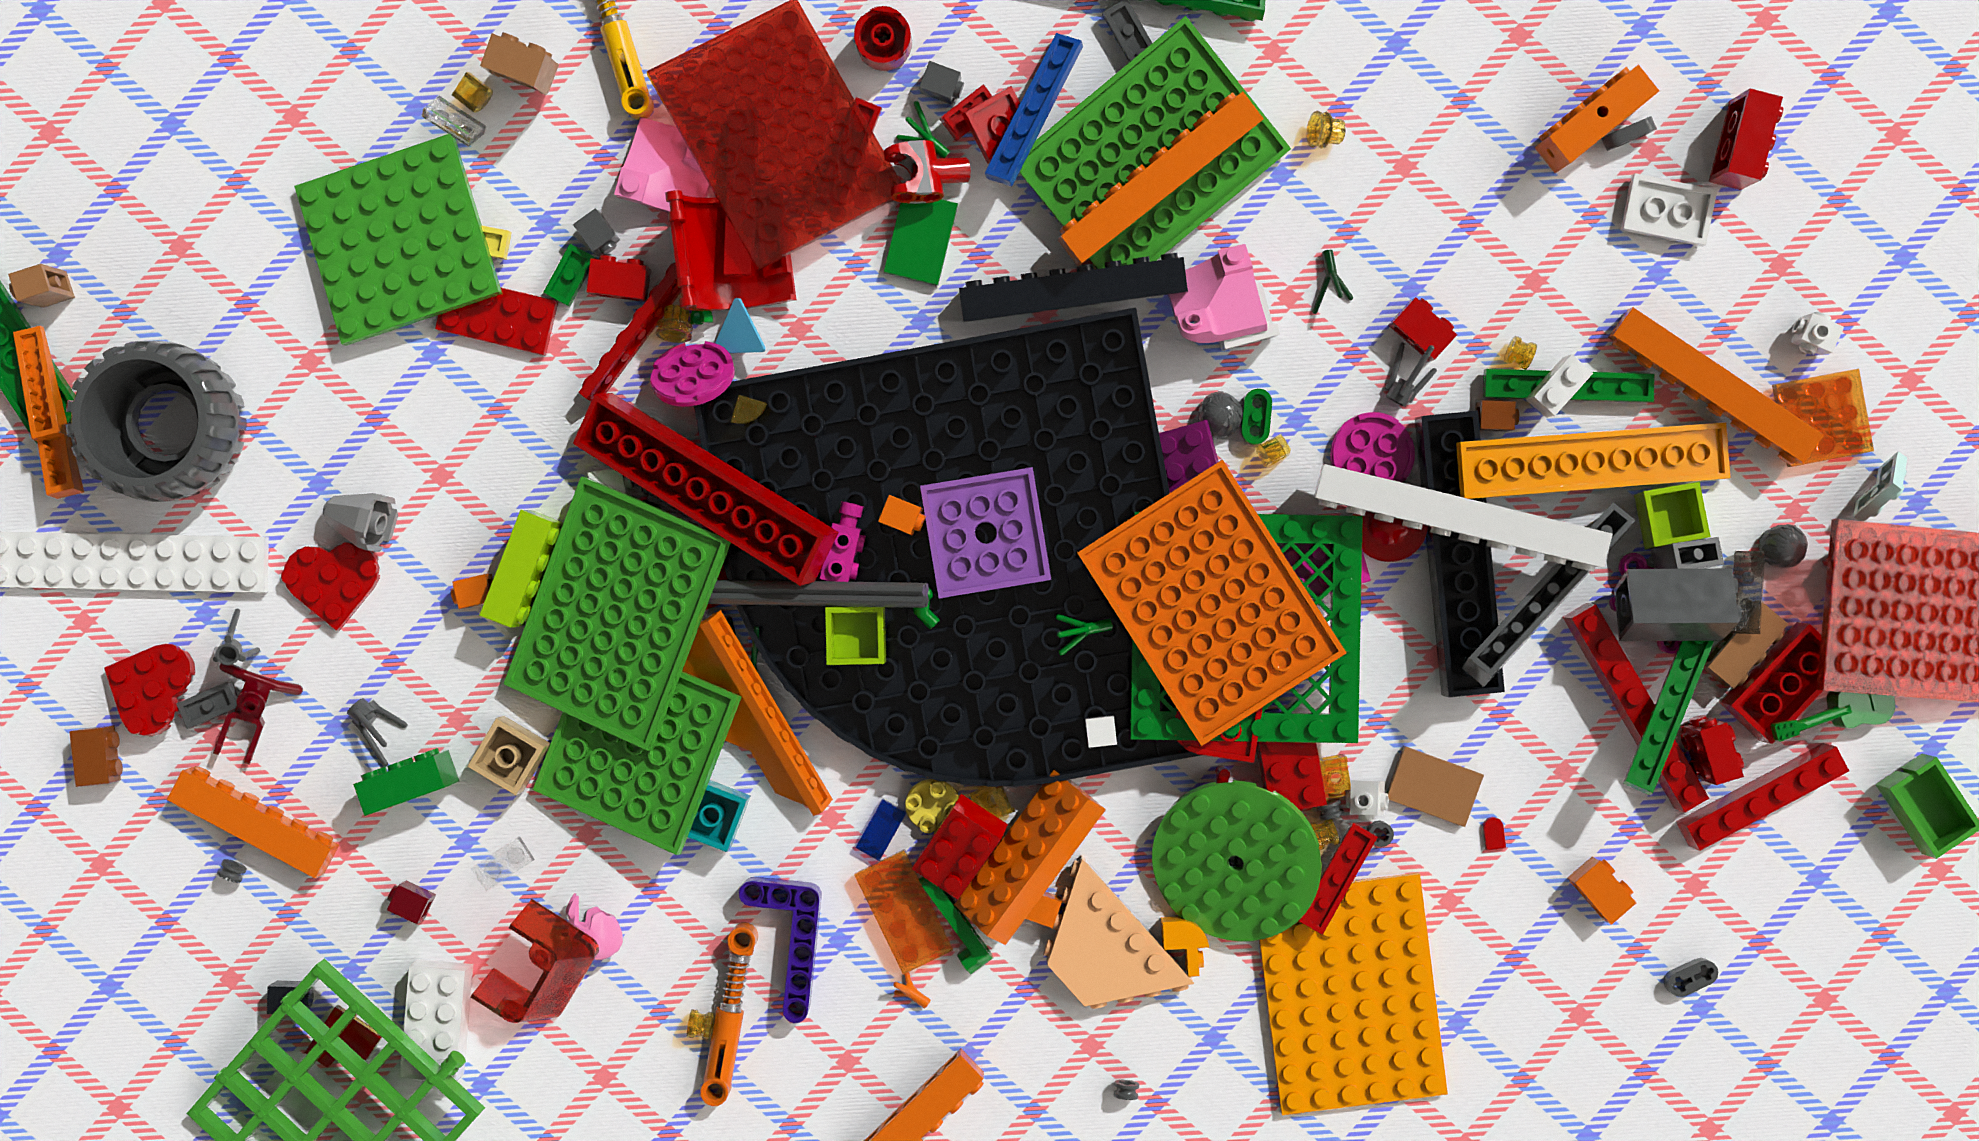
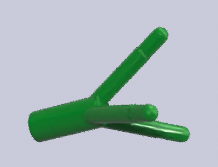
[896,101,950,158]
[1056,614,1112,655]

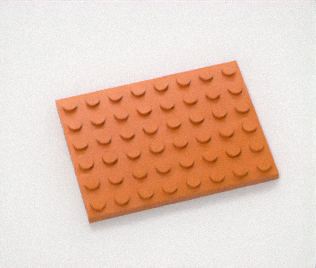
[1077,459,1346,746]

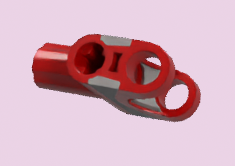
[883,140,971,204]

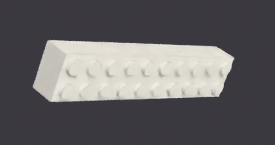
[1314,464,1613,572]

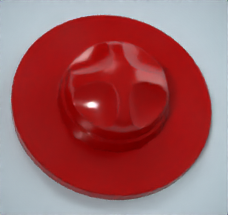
[1352,511,1428,562]

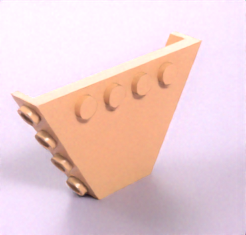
[1043,855,1194,1009]

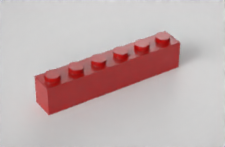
[1676,743,1849,851]

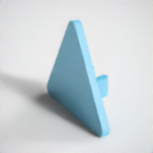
[715,298,766,353]

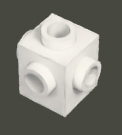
[1791,312,1844,355]
[1346,780,1389,821]

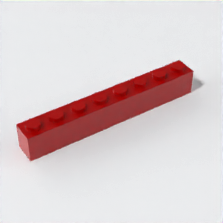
[1563,603,1710,813]

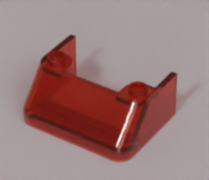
[470,899,599,1023]

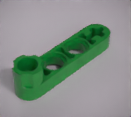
[919,876,994,974]

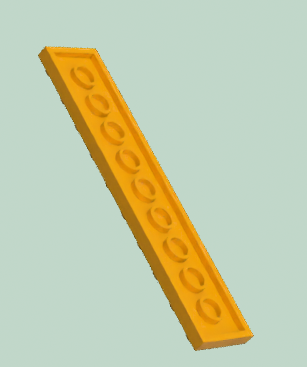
[1456,422,1731,499]

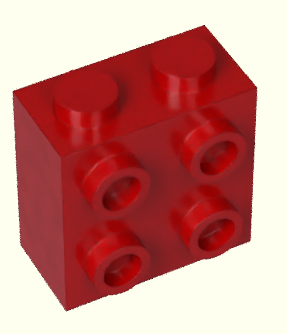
[1681,715,1744,785]

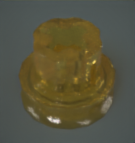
[1306,110,1346,149]
[656,305,693,343]

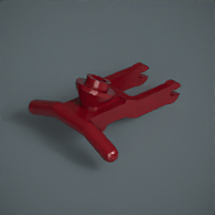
[213,663,303,765]

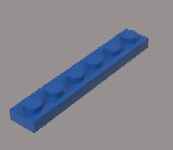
[985,33,1083,187]

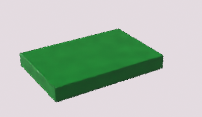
[884,199,958,286]

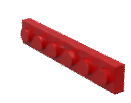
[578,262,681,401]

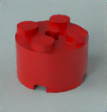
[854,6,912,71]

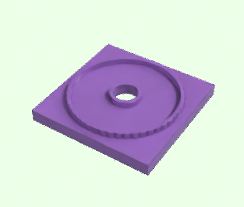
[920,467,1051,598]

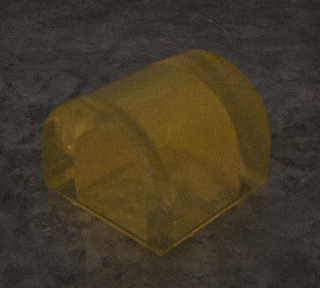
[452,72,493,112]
[1255,434,1291,468]

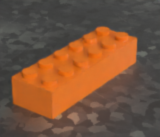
[954,770,1106,945]

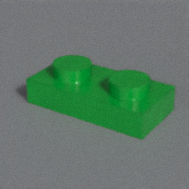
[543,244,596,307]

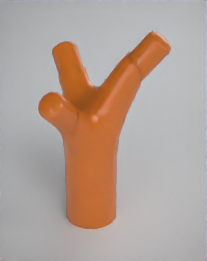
[893,972,931,1009]

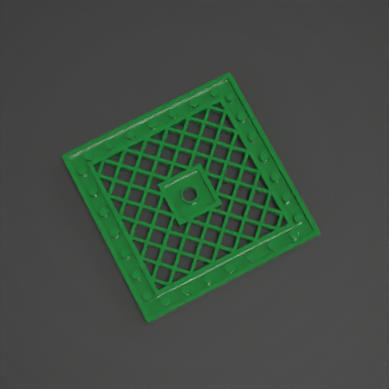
[1130,512,1363,743]

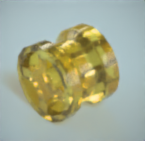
[1504,336,1537,370]
[1311,819,1340,850]
[687,1009,714,1040]

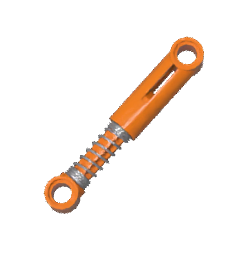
[700,922,758,1106]

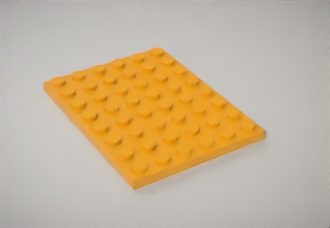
[1259,872,1448,1115]

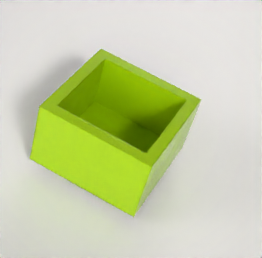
[1634,482,1711,550]
[825,606,886,665]

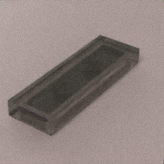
[1730,551,1765,634]

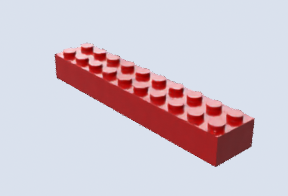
[573,393,839,586]

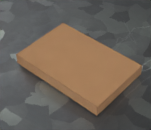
[1387,746,1484,827]

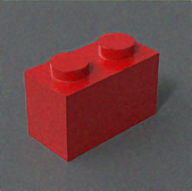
[586,255,651,302]
[1388,297,1458,362]

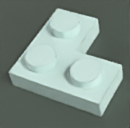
[1853,452,1907,523]

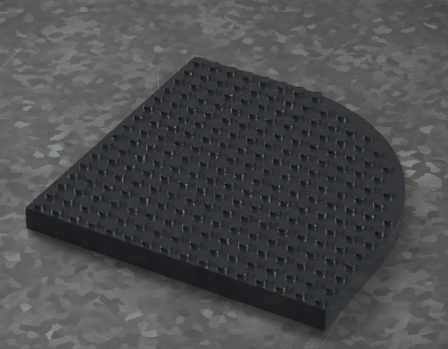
[694,307,1201,787]

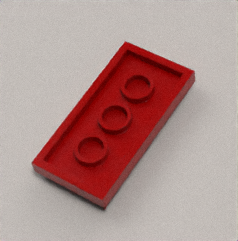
[435,288,559,356]

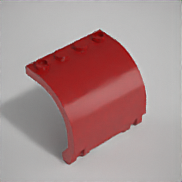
[665,188,797,311]

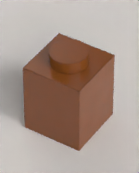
[1475,400,1520,431]

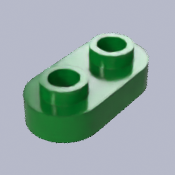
[1241,388,1272,445]

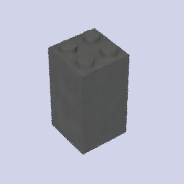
[1614,568,1742,641]

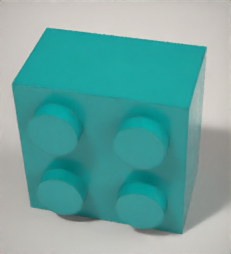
[688,780,751,852]

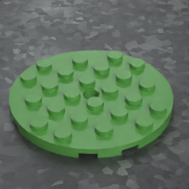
[1152,780,1322,941]

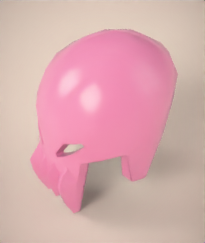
[566,893,623,960]

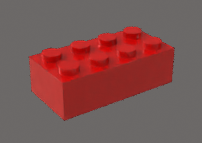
[1720,622,1851,744]

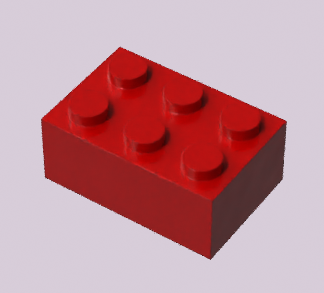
[1708,88,1784,190]
[1256,742,1327,810]
[911,794,1008,900]

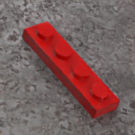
[1299,823,1378,935]

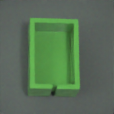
[1875,754,1979,859]

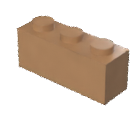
[1703,602,1788,689]

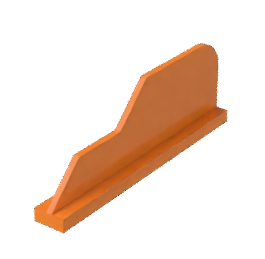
[682,610,833,816]

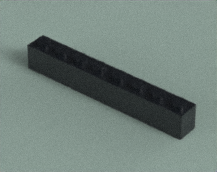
[959,253,1188,322]

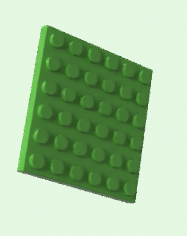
[294,133,502,346]
[533,671,742,855]

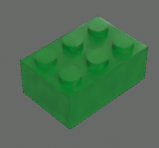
[353,748,459,816]

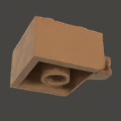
[480,32,559,95]

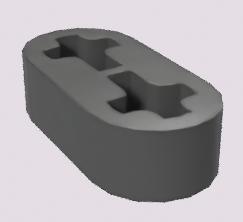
[1601,116,1657,151]
[1664,958,1719,997]

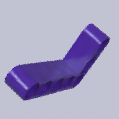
[739,877,822,1023]

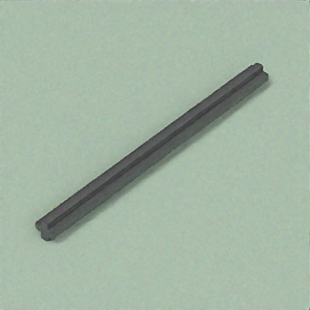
[708,580,929,608]

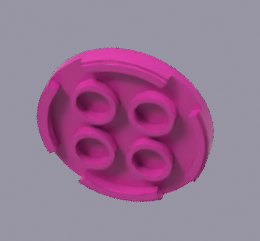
[650,341,735,407]
[1330,412,1415,483]

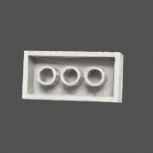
[400,959,473,1081]

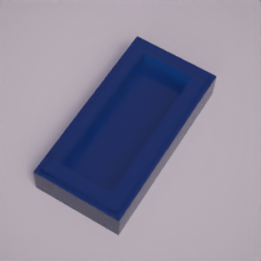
[855,798,906,861]

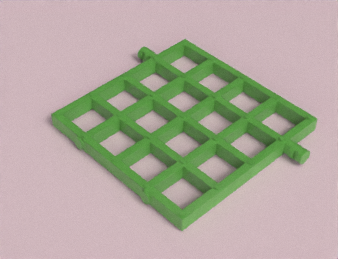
[186,958,485,1141]

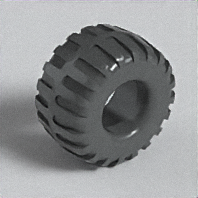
[66,341,247,502]

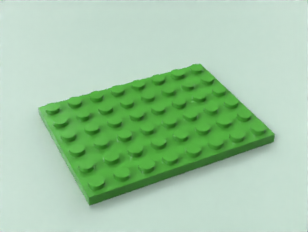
[1019,16,1291,269]
[504,476,731,751]

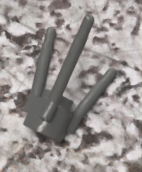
[1385,342,1437,407]
[213,608,260,665]
[347,698,408,766]

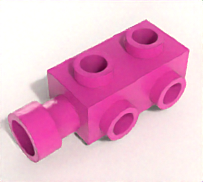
[820,501,866,582]

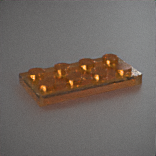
[854,849,953,975]

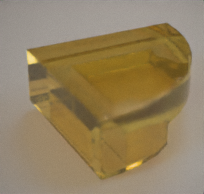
[731,395,767,424]

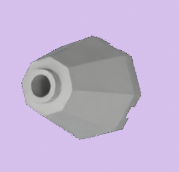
[323,493,398,552]

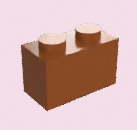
[69,725,123,787]

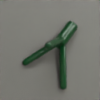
[1312,250,1353,314]

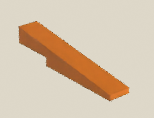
[13,326,84,499]

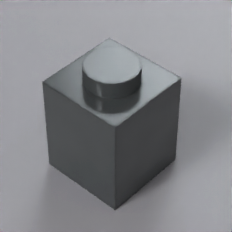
[919,61,964,105]
[573,208,620,256]

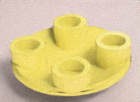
[905,779,959,833]

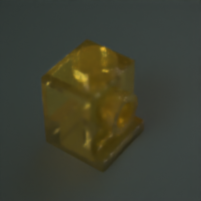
[1319,754,1351,798]
[969,786,1015,818]

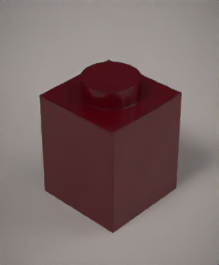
[387,880,436,924]

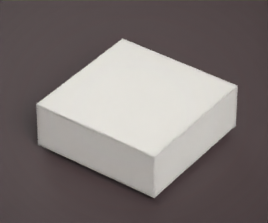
[1085,716,1117,748]

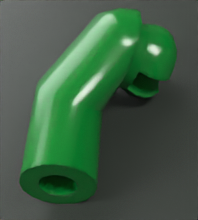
[913,588,940,630]

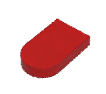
[1483,817,1506,850]

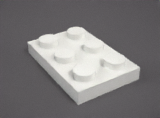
[1620,173,1717,247]

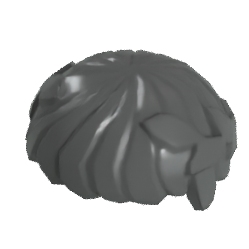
[1199,391,1243,439]
[1758,524,1808,568]

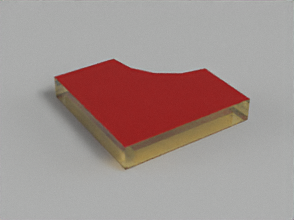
[304,1005,383,1068]

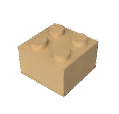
[467,716,551,795]

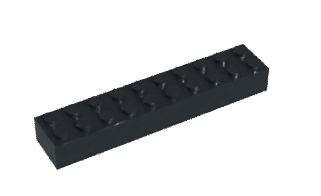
[1415,410,1505,698]

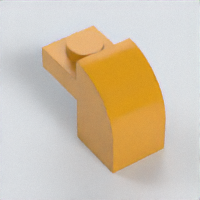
[1161,916,1209,977]

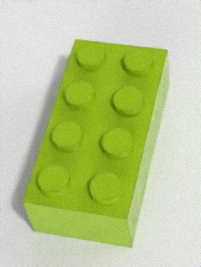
[479,510,564,628]

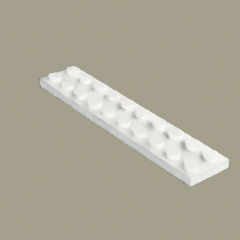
[0,531,269,593]

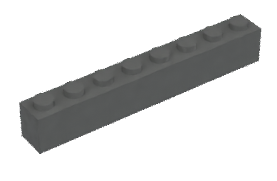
[1462,502,1636,687]

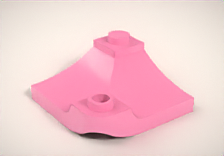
[614,117,718,213]
[1168,244,1267,343]

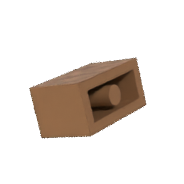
[8,264,75,308]

